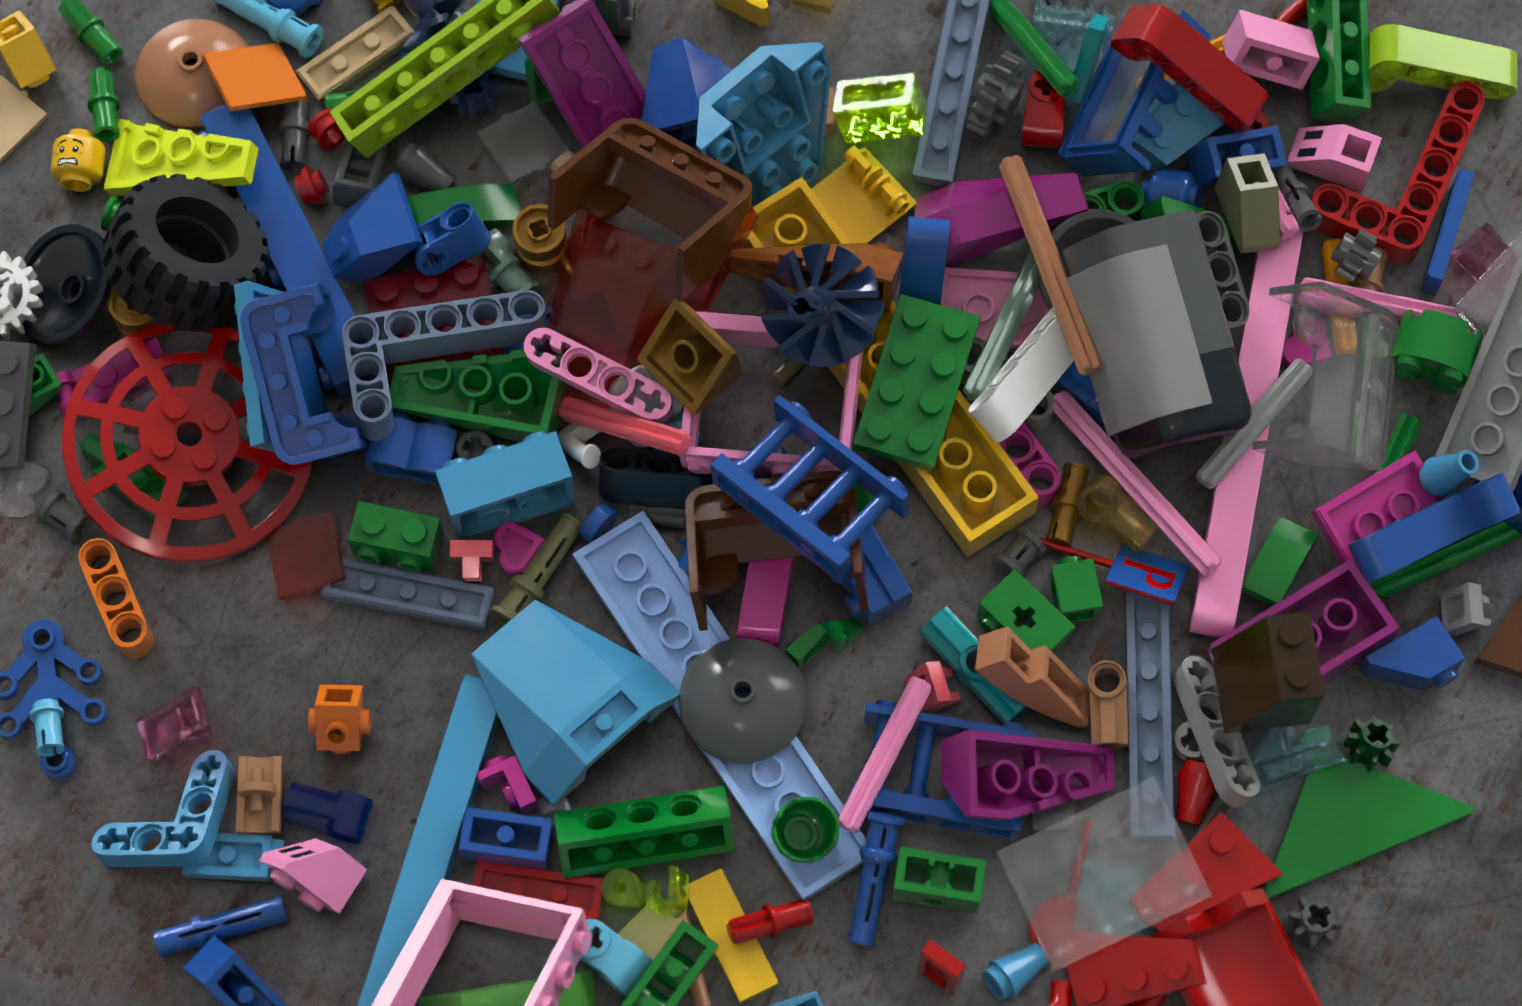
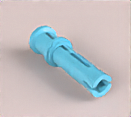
[212,0,324,59]

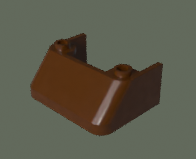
[548,118,752,301]
[685,470,869,631]

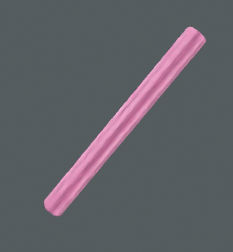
[1053,390,1221,576]

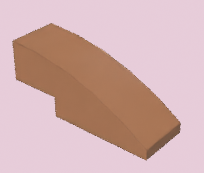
[975,626,1090,728]

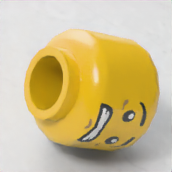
[50,129,106,192]

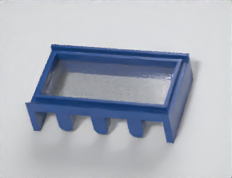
[1057,9,1211,177]

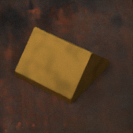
[637,298,742,415]

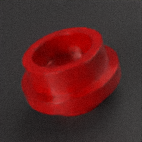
[294,166,329,206]

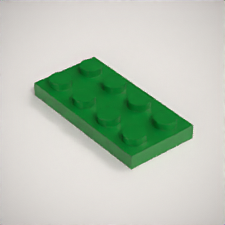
[853,294,981,472]

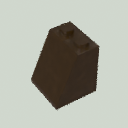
[1211,611,1324,734]

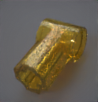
[1077,475,1158,552]

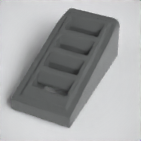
[333,140,391,208]

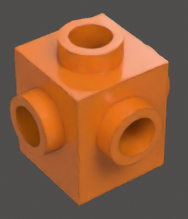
[308,685,371,754]

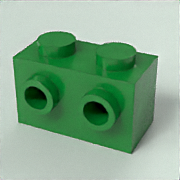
[348,501,444,573]

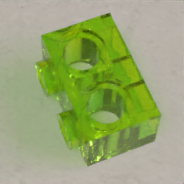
[832,73,927,143]

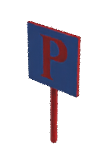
[1039,538,1190,605]

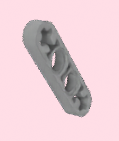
[1172,656,1260,808]

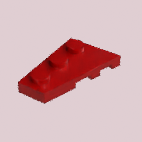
[1128,812,1283,933]
[1058,932,1207,1006]

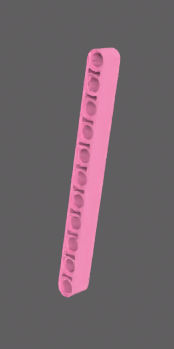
[1189,229,1303,638]

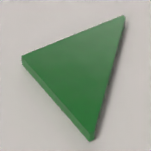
[1264,746,1474,900]

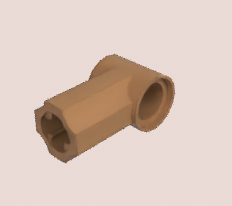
[1087,660,1129,749]

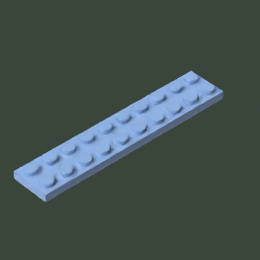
[572,511,866,900]

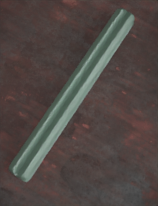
[963,249,1039,402]

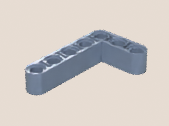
[342,290,546,441]

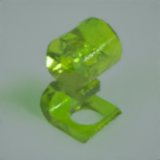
[601,864,689,918]

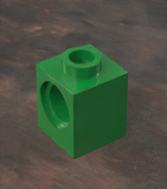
[1049,556,1103,623]

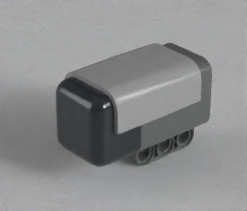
[1062,210,1252,459]

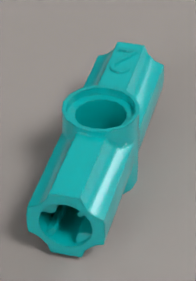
[919,607,1027,723]

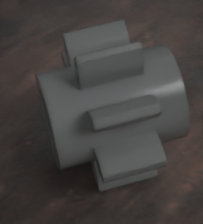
[1331,228,1382,283]
[1287,892,1344,949]

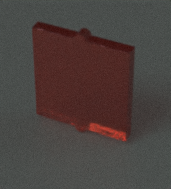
[267,512,346,600]

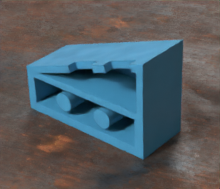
[1131,78,1225,172]

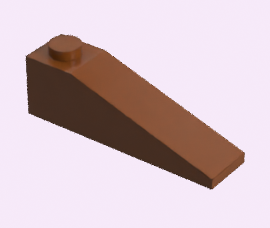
[729,243,904,314]

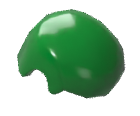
[771,797,840,864]

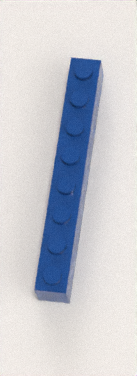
[198,104,377,401]

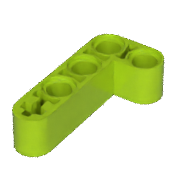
[1368,24,1518,100]

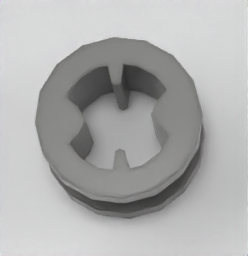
[1173,721,1203,762]

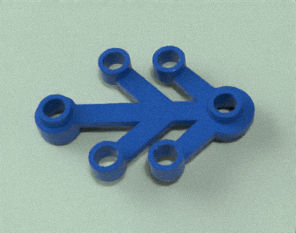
[0,619,108,782]

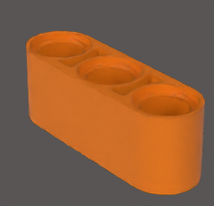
[78,538,154,660]

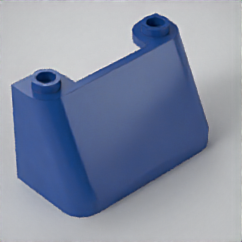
[240,283,370,465]

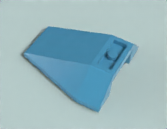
[696,42,831,208]
[471,600,680,807]

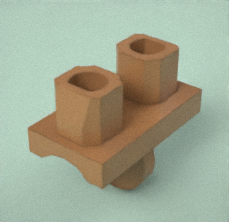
[236,756,283,835]

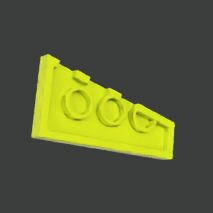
[104,119,259,197]

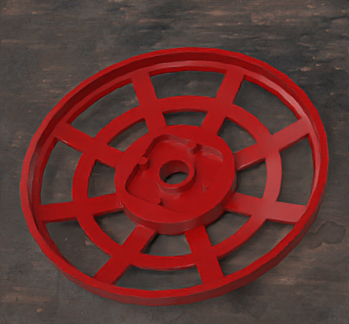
[62,323,312,563]

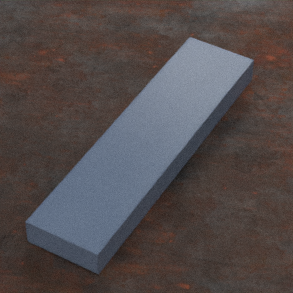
[321,555,495,632]

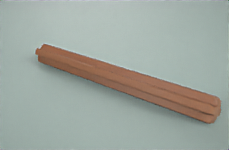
[999,155,1102,376]

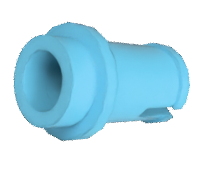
[29,699,64,757]

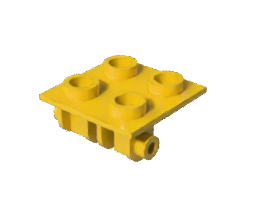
[811,146,917,244]

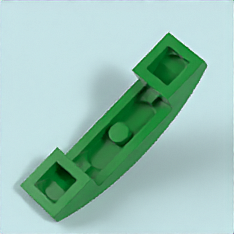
[407,184,521,238]

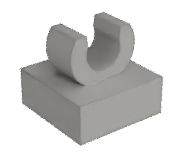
[1440,582,1491,636]

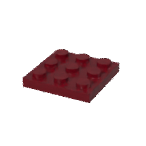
[363,256,505,390]

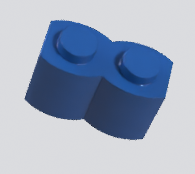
[365,412,459,486]

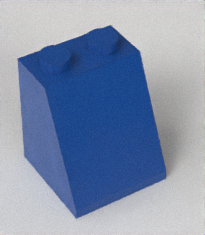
[642,38,733,150]

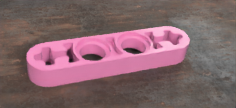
[524,327,673,424]

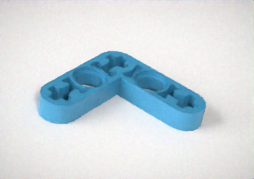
[91,750,235,867]

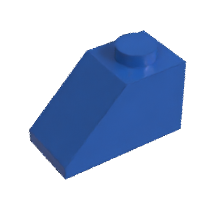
[1186,126,1288,188]
[1359,616,1465,691]
[183,936,288,1006]

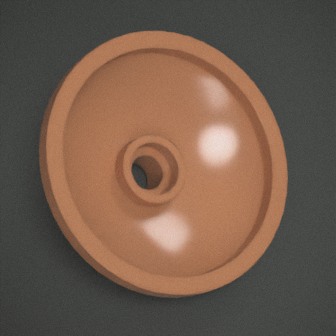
[135,19,248,131]

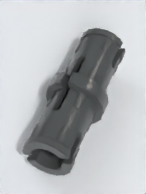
[279,88,310,171]
[1272,165,1322,232]

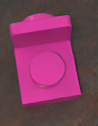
[476,755,540,816]

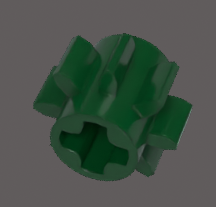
[1343,715,1401,772]

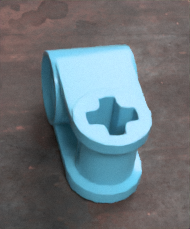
[580,919,653,997]

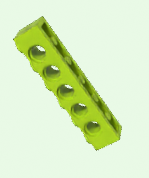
[329,0,561,158]

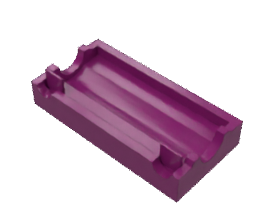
[517,0,646,149]

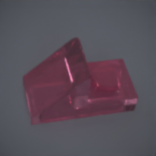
[136,686,212,759]

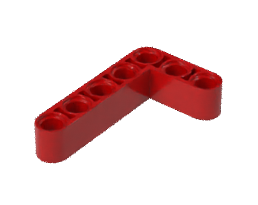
[1311,81,1485,265]

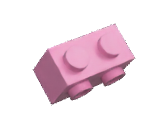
[1222,9,1320,90]

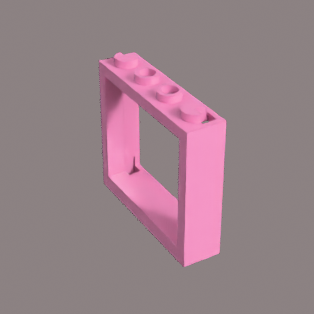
[679,311,863,477]
[372,879,592,1006]

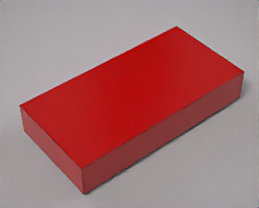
[917,939,966,995]

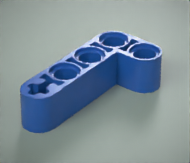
[1348,473,1521,583]

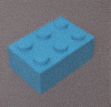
[435,431,576,540]

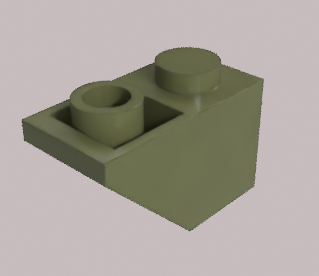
[1214,153,1281,253]

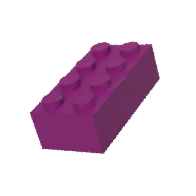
[1204,559,1400,684]

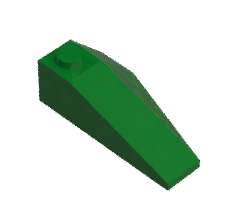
[390,349,565,442]

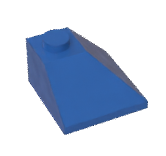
[322,172,422,284]

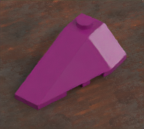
[915,173,1089,268]
[941,730,1115,821]

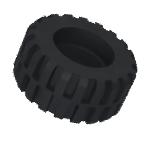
[101,174,270,332]

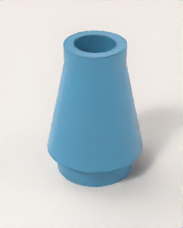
[1419,450,1479,497]
[982,943,1049,1001]

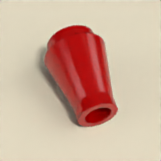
[1175,760,1216,826]

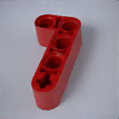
[1110,4,1269,132]

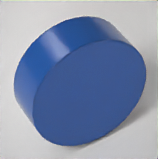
[579,503,618,543]

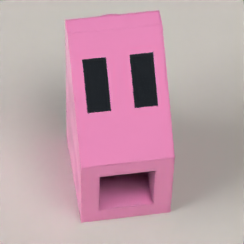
[1287,124,1382,192]
[259,838,367,913]

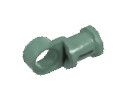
[483,228,543,294]

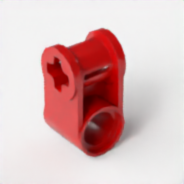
[1022,70,1065,149]

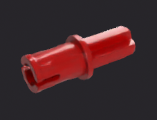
[726,898,814,944]

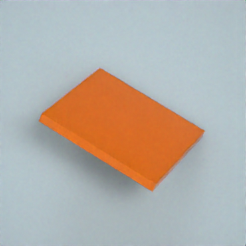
[202,43,307,111]

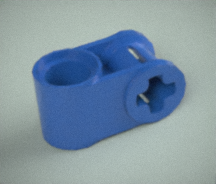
[413,202,491,275]

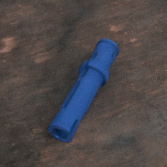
[153,895,288,958]

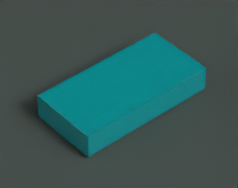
[1067,14,1109,104]

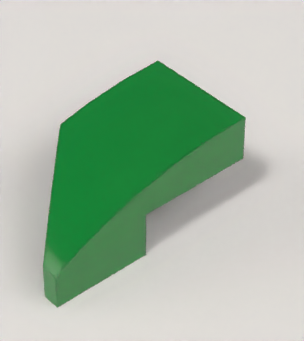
[786,619,864,671]

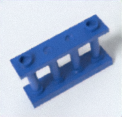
[710,395,909,584]
[850,700,1036,841]

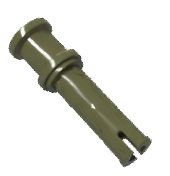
[489,513,582,626]

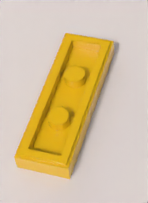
[683,868,779,1005]

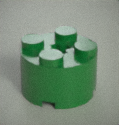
[1389,310,1484,395]

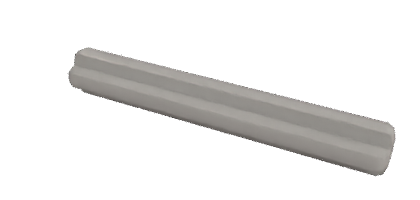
[1196,358,1313,489]

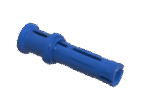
[848,811,906,946]

